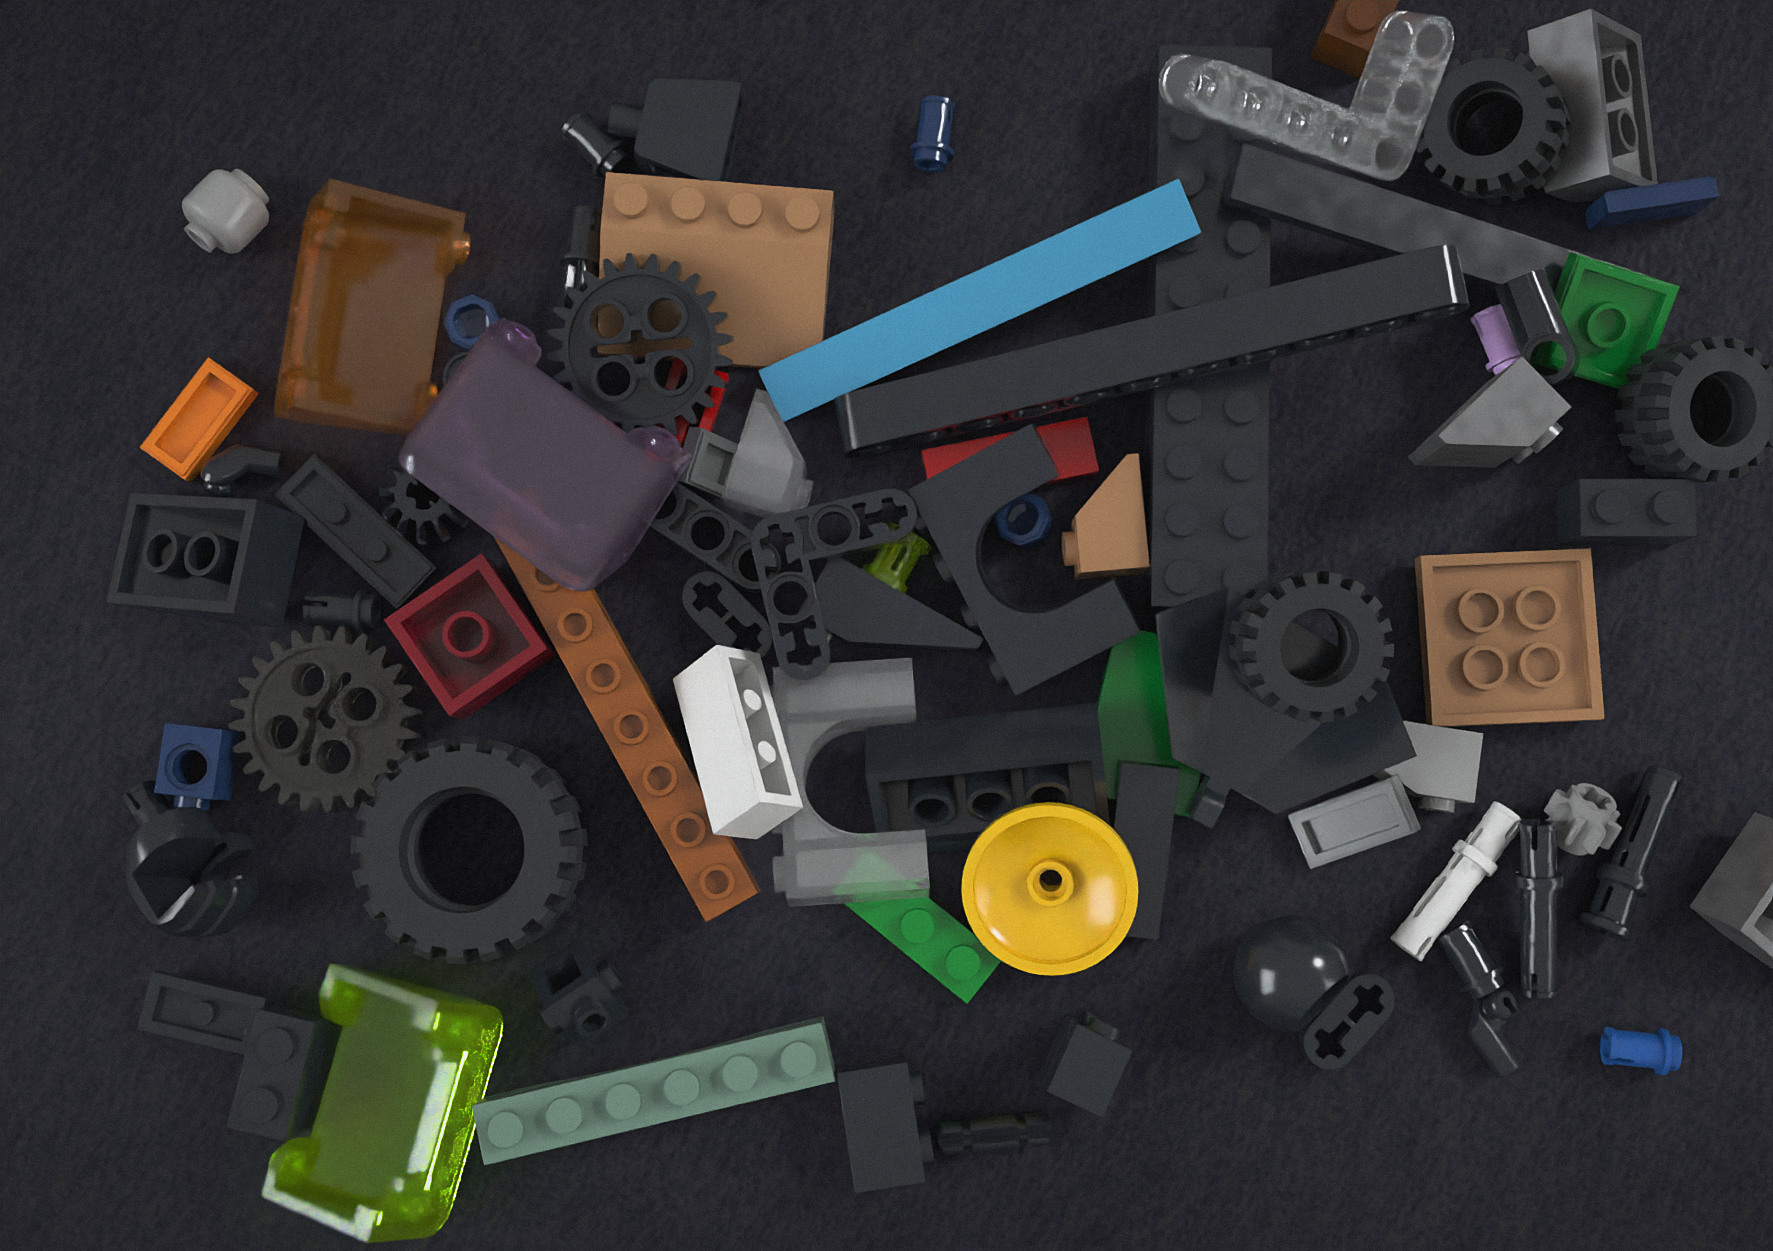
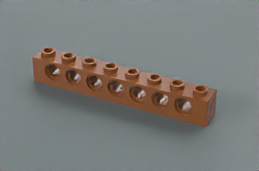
[482,486,761,922]

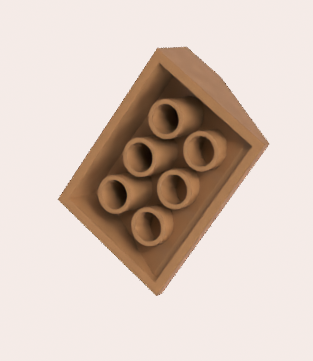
[597,172,835,369]

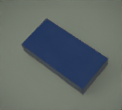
[1585,176,1719,230]

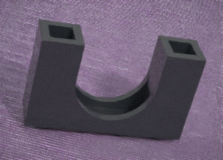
[908,424,1141,696]

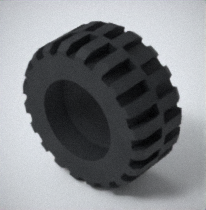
[350,736,588,964]

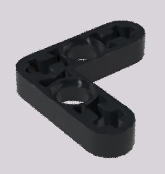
[751,488,917,683]

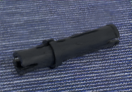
[1514,819,1563,998]

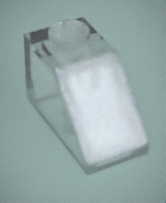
[722,389,814,518]

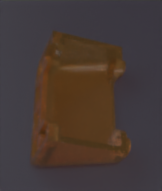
[274,178,470,438]

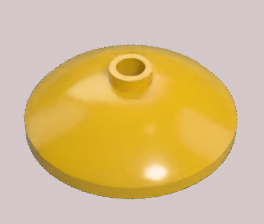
[961,802,1138,976]

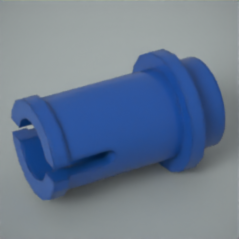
[1600,1027,1682,1076]

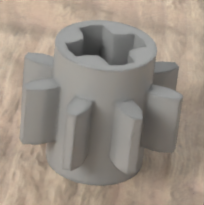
[1544,783,1622,855]

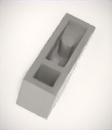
[1373,721,1483,813]

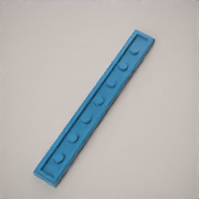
[758,179,1201,422]

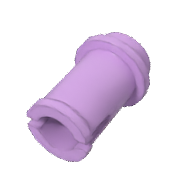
[1471,304,1521,376]

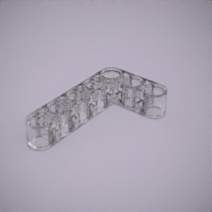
[1159,10,1454,181]

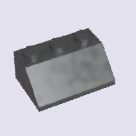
[1526,9,1658,202]

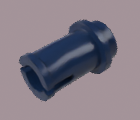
[910,95,956,173]

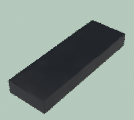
[275,454,440,610]
[1112,759,1180,940]

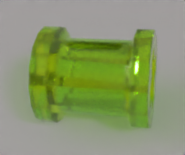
[862,522,932,594]

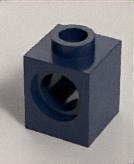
[154,723,241,810]

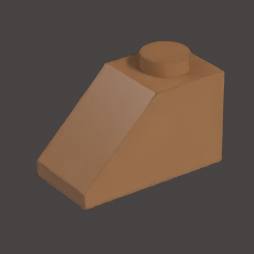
[1062,453,1150,580]

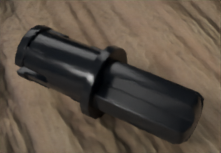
[559,206,602,309]

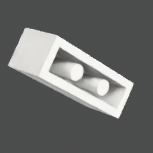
[673,645,803,839]

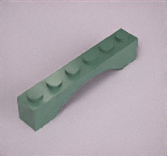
[472,1016,836,1165]

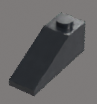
[798,557,984,654]

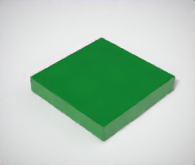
[1535,252,1680,389]

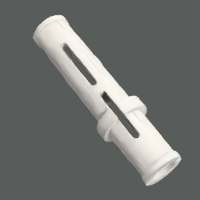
[1390,801,1522,961]

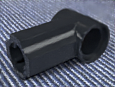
[1495,268,1580,385]

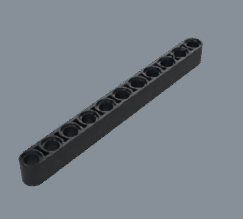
[834,245,1470,458]

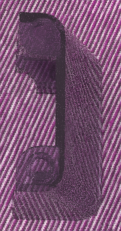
[399,318,693,592]

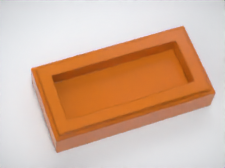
[140,357,259,483]

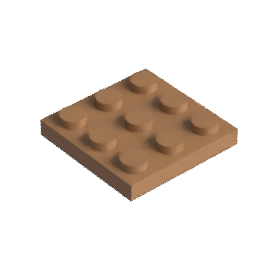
[1415,548,1605,727]

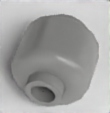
[182,169,269,254]

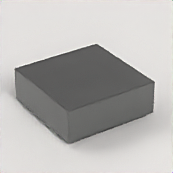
[673,427,743,500]

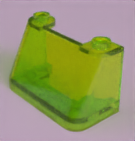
[261,963,503,1243]

